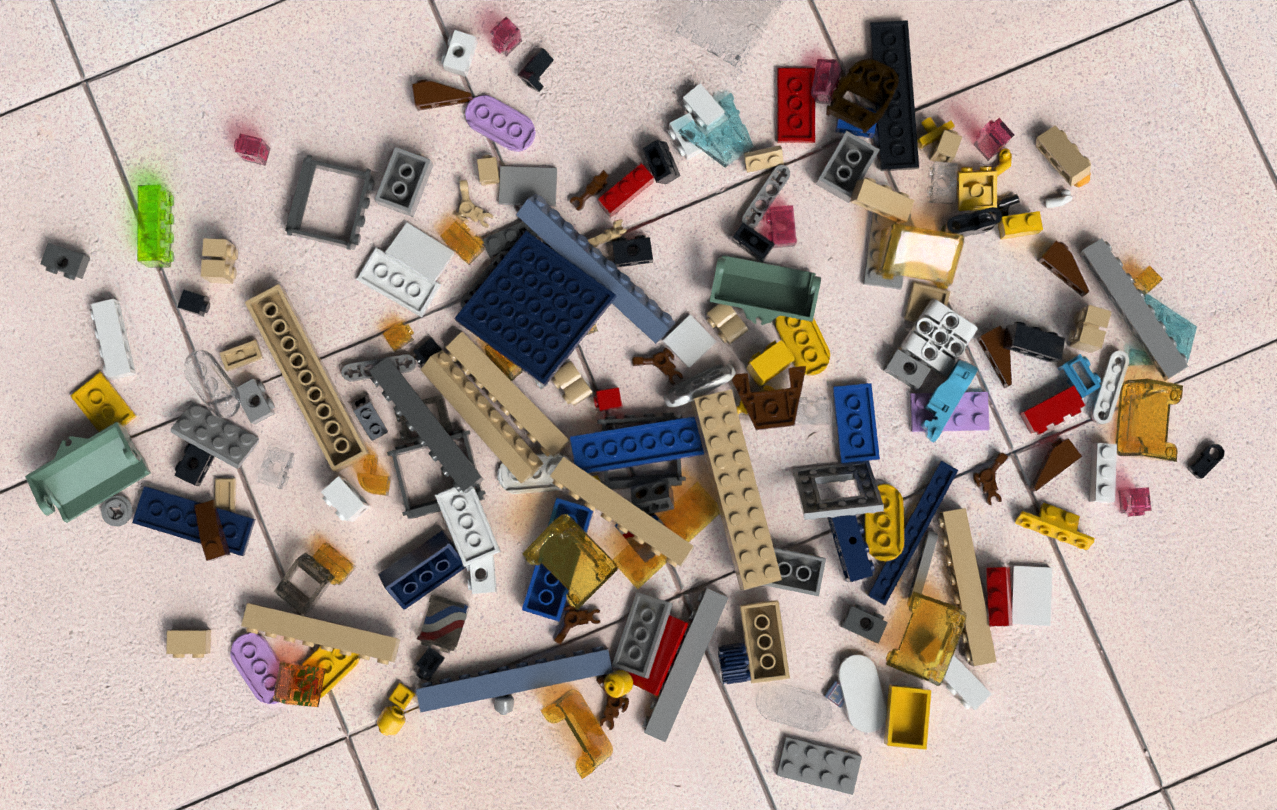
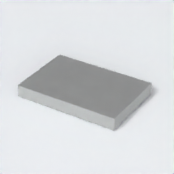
[499,166,557,207]

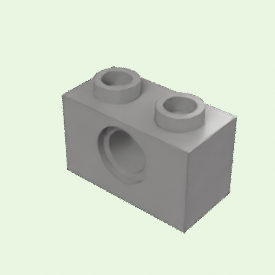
[883,349,931,390]
[233,378,275,425]

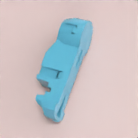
[921,360,978,443]

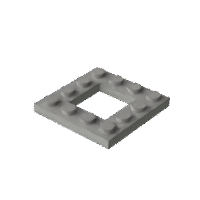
[793,461,884,520]

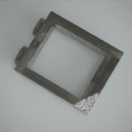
[395,394,453,445]
[274,552,335,616]

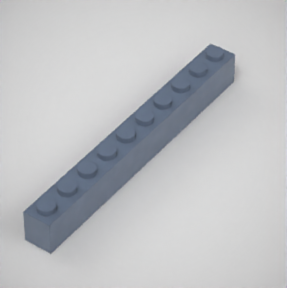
[516,194,676,344]
[416,646,613,713]

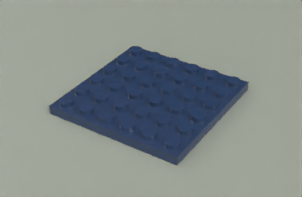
[454,231,616,386]

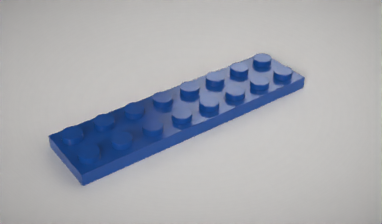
[570,417,705,474]

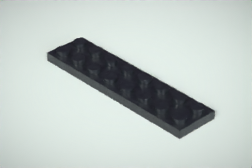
[869,20,919,171]

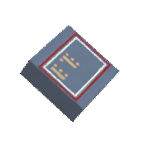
[824,680,844,708]

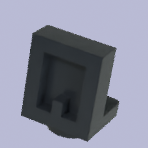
[413,337,442,366]
[414,647,445,681]

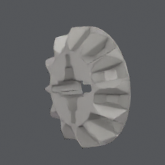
[101,496,133,527]

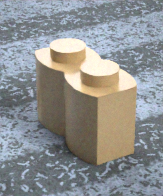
[706,304,748,345]
[552,361,593,406]

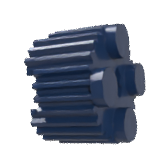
[718,642,751,685]

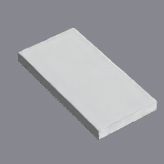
[356,247,441,317]
[435,487,501,567]

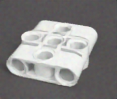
[900,298,978,377]

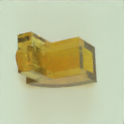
[357,454,391,496]

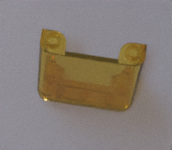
[876,224,964,289]
[1115,379,1183,462]
[522,514,618,610]
[886,592,967,686]
[540,689,613,779]

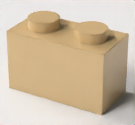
[930,130,962,167]
[166,630,211,658]

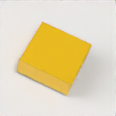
[388,682,416,710]

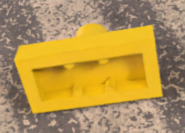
[917,117,955,150]

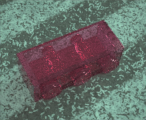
[973,118,1015,161]

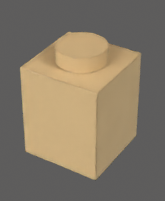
[477,155,500,186]

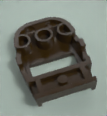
[826,59,899,133]

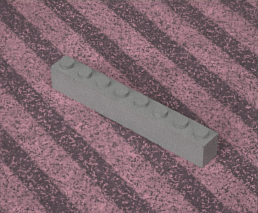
[1080,238,1188,381]
[642,588,728,742]

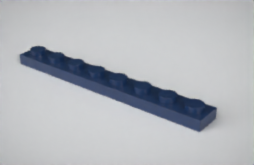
[867,461,958,606]

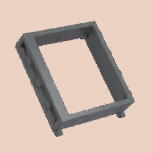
[285,155,375,250]
[597,412,686,490]
[387,430,486,519]

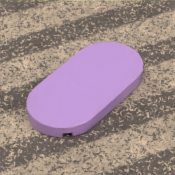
[465,95,536,152]
[230,633,292,704]

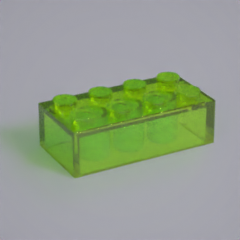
[137,185,174,268]

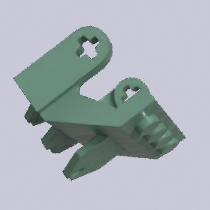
[710,255,821,325]
[25,422,151,523]

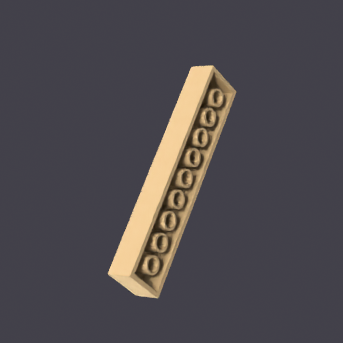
[245,284,371,473]
[691,389,782,590]

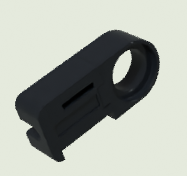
[1187,444,1225,479]

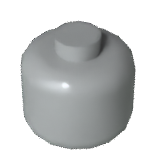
[494,694,514,715]

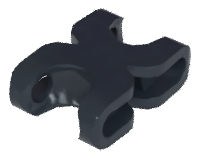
[940,207,1002,241]

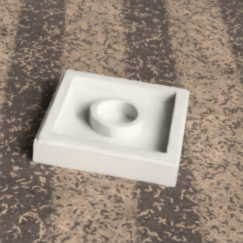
[663,315,717,368]

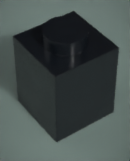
[177,289,210,317]

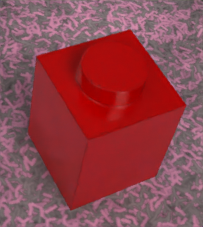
[593,387,623,412]

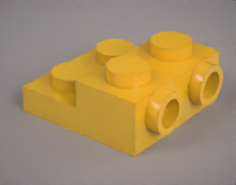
[956,166,997,211]

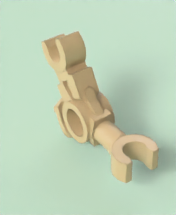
[455,180,494,228]
[588,219,627,247]

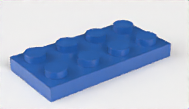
[833,383,880,463]

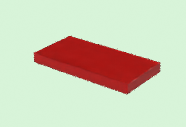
[777,68,815,143]
[626,615,689,696]

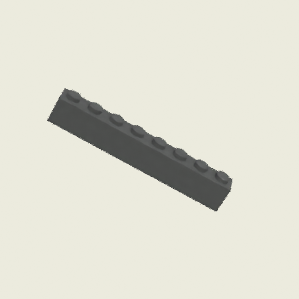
[369,357,484,494]

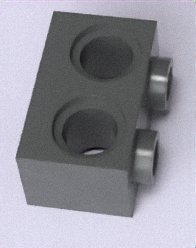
[631,479,674,514]

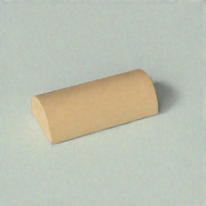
[740,600,790,684]

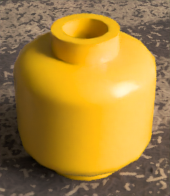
[604,670,633,698]
[376,706,406,736]

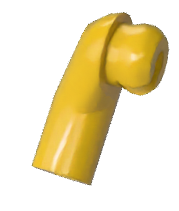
[993,148,1012,177]

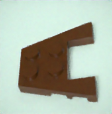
[731,366,806,431]

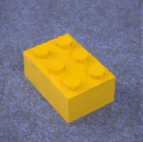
[746,340,795,388]
[884,685,932,750]

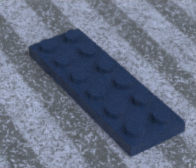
[132,486,256,556]

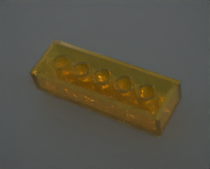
[611,481,720,589]

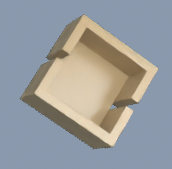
[201,238,238,284]
[1068,305,1112,353]

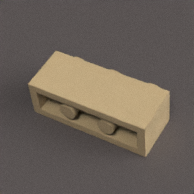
[1036,125,1091,186]
[850,177,915,224]

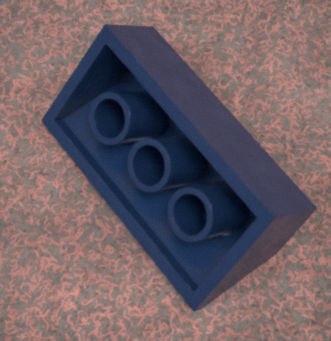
[378,530,466,610]

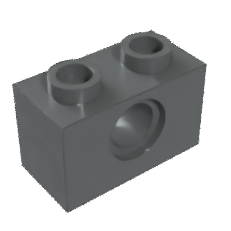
[40,243,90,280]
[840,604,888,644]

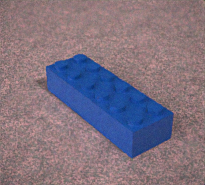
[522,498,594,622]

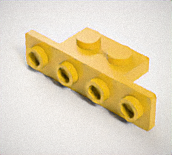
[1015,502,1095,550]

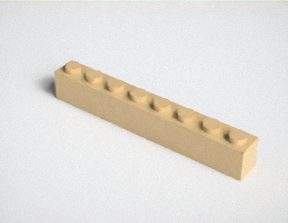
[445,332,570,458]
[421,350,544,484]
[550,457,694,567]
[938,508,997,666]
[241,603,400,665]

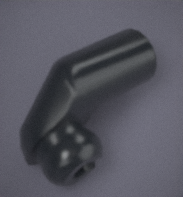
[997,194,1020,217]

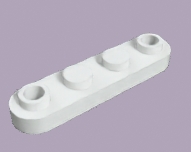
[1091,351,1129,425]

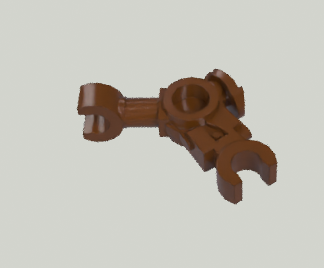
[570,170,609,211]
[632,348,683,385]
[973,452,1008,505]
[554,605,600,645]
[596,675,629,730]

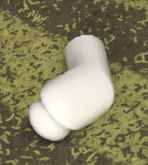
[1046,190,1072,208]

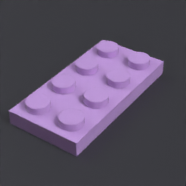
[910,392,989,432]

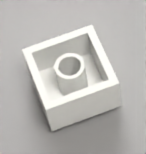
[321,476,371,522]

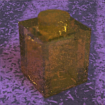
[1133,265,1163,295]
[383,321,414,352]

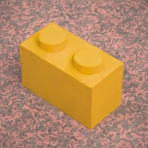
[998,211,1043,240]

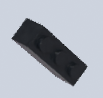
[1003,322,1065,363]

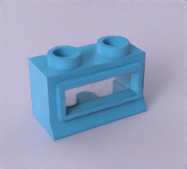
[1057,354,1101,398]

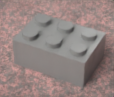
[816,131,880,203]
[375,147,434,217]

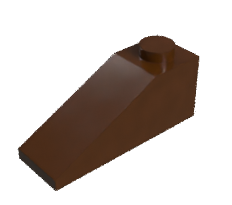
[412,80,473,111]
[1038,240,1089,297]
[977,326,1012,389]
[1030,438,1082,492]
[194,500,231,561]

